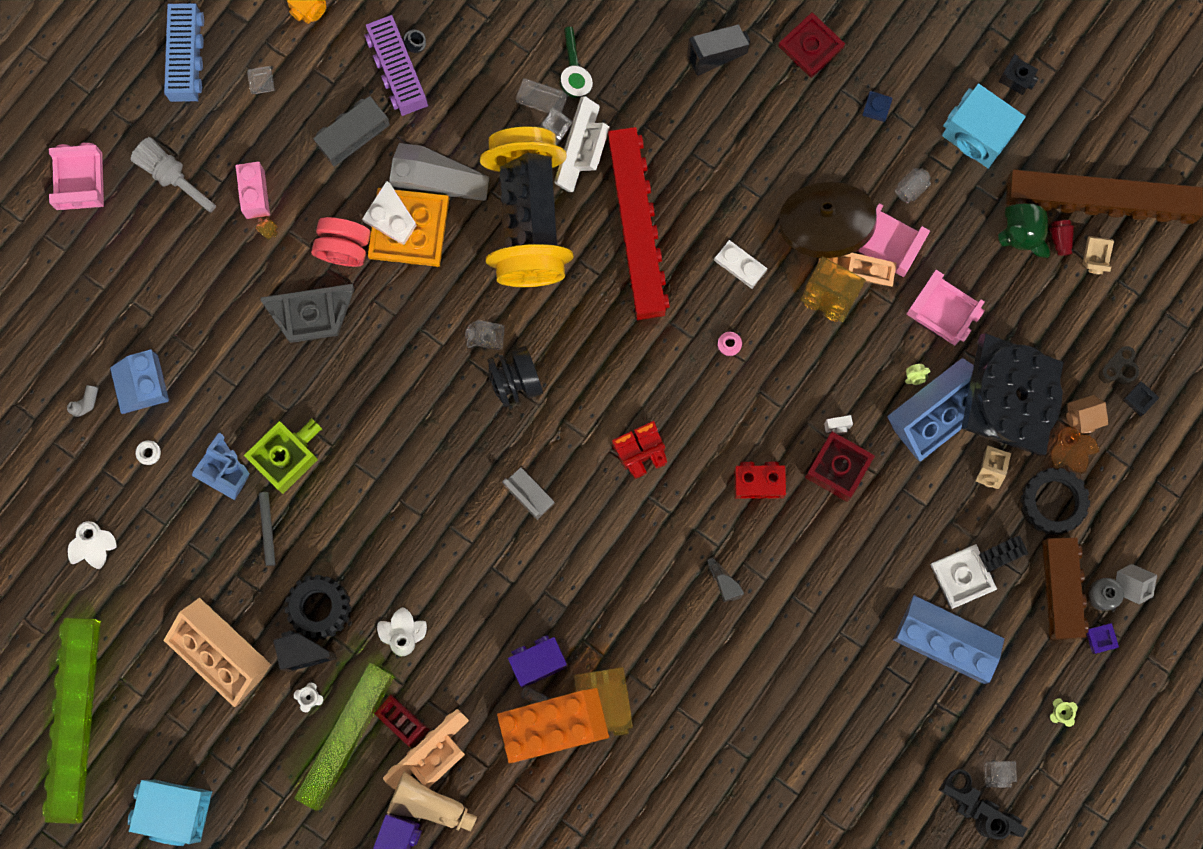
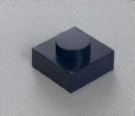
[862,91,893,122]

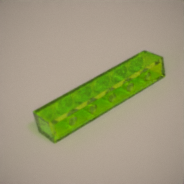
[294,663,395,811]

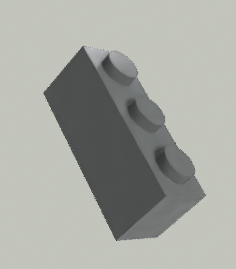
[313,96,390,167]

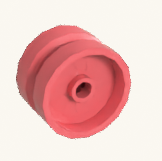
[311,217,371,267]

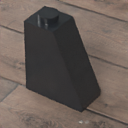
[687,24,750,76]

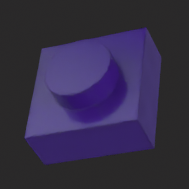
[1086,623,1119,654]

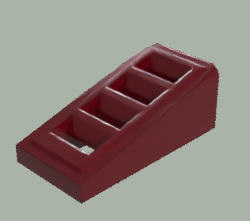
[374,695,430,748]

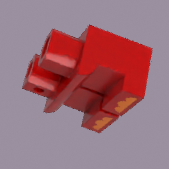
[612,421,667,479]

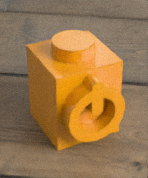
[287,0,326,24]

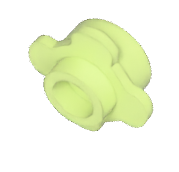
[905,364,930,385]
[1050,699,1078,727]

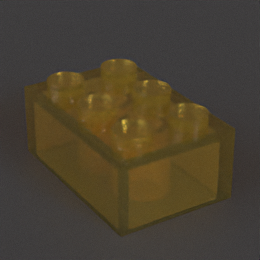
[801,256,866,322]

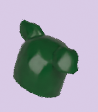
[998,203,1050,258]

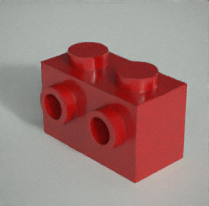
[734,462,786,499]

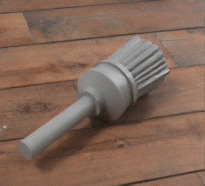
[131,137,216,213]

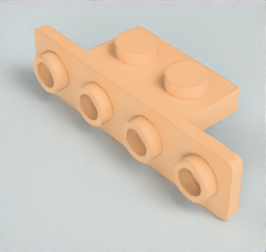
[383,709,469,789]

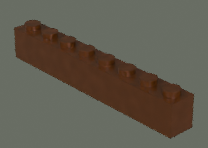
[1006,170,1203,224]

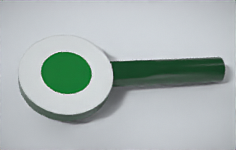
[560,27,593,98]

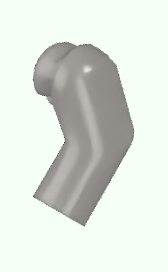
[67,385,98,417]

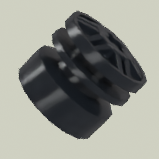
[487,346,543,408]

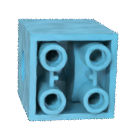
[942,83,1026,169]
[128,779,212,846]

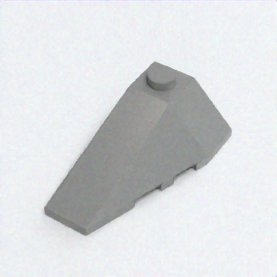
[389,143,490,201]

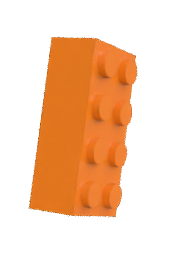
[497,688,609,763]

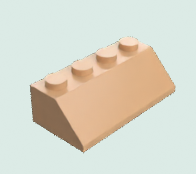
[164,598,271,707]

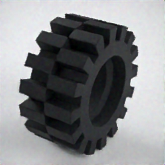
[979,535,1028,572]

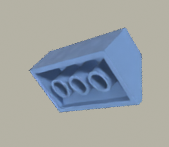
[887,358,974,461]
[893,595,1004,684]

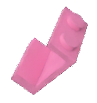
[856,203,930,277]

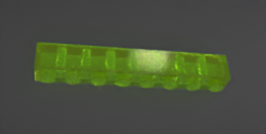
[42,618,100,824]

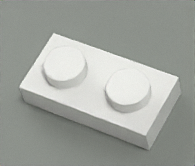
[714,240,767,289]

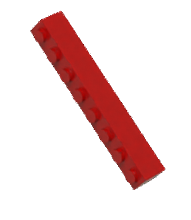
[608,127,670,320]

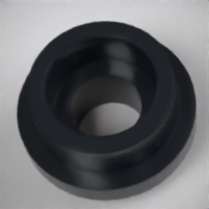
[403,30,426,53]

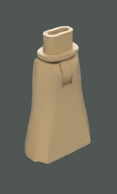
[387,772,477,831]

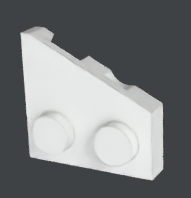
[362,181,417,245]

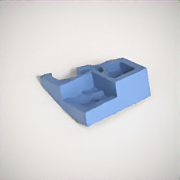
[192,433,249,500]

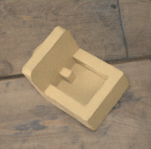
[1082,236,1114,274]

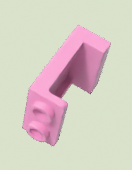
[49,143,104,210]
[907,270,985,346]

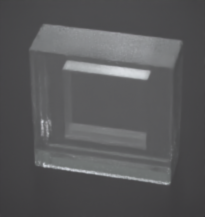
[247,66,275,94]

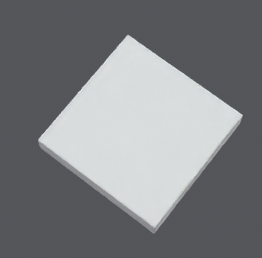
[930,544,997,609]

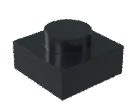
[1123,381,1160,416]

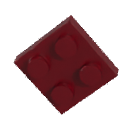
[778,12,845,78]

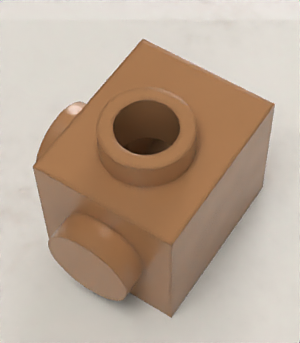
[1066,395,1109,433]

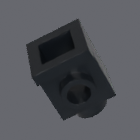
[998,54,1039,95]

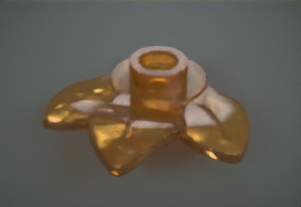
[1051,427,1100,474]

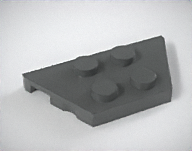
[261,284,354,343]

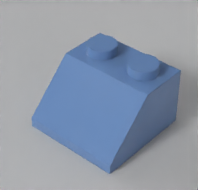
[110,350,169,414]

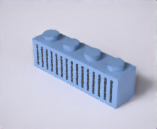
[164,4,204,102]

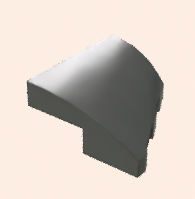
[707,558,744,602]

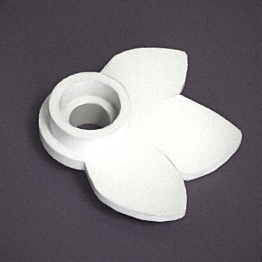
[68,521,117,569]
[377,607,427,656]

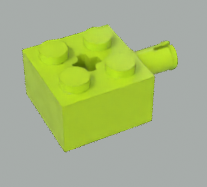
[244,418,322,494]

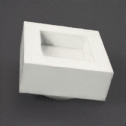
[824,415,853,435]

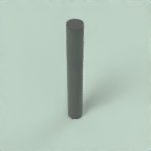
[259,492,275,566]

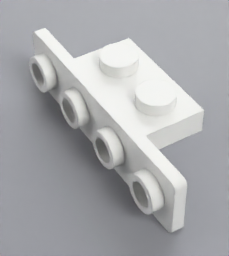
[554,97,609,192]

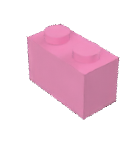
[236,162,270,219]

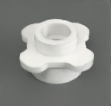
[294,683,323,712]

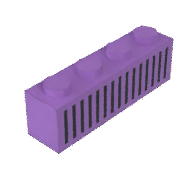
[364,15,428,116]

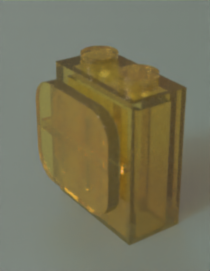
[574,667,633,736]

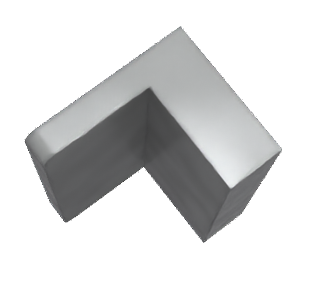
[502,467,555,520]

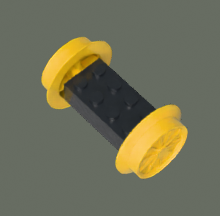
[480,127,573,287]

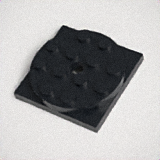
[961,333,1064,456]

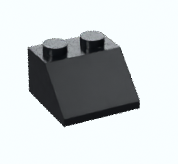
[273,631,337,672]

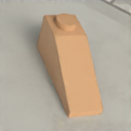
[816,253,897,287]

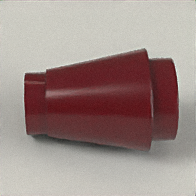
[1049,220,1074,256]

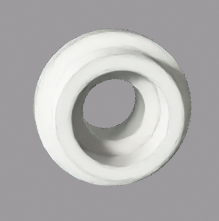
[136,440,161,465]

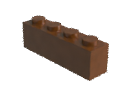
[1042,538,1089,640]

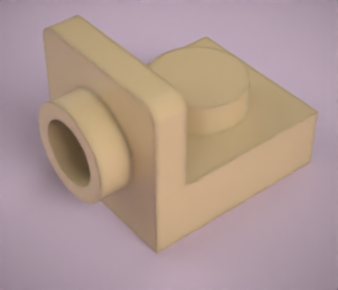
[976,446,1011,489]

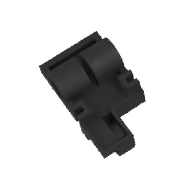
[939,769,1028,840]

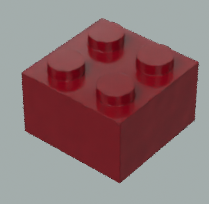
[805,431,875,502]

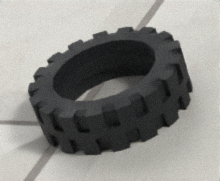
[1020,468,1090,535]

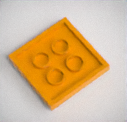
[368,188,449,267]

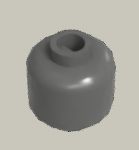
[1087,578,1124,611]

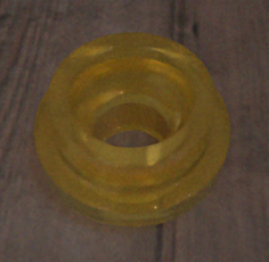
[255,218,278,240]

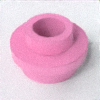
[718,332,742,356]

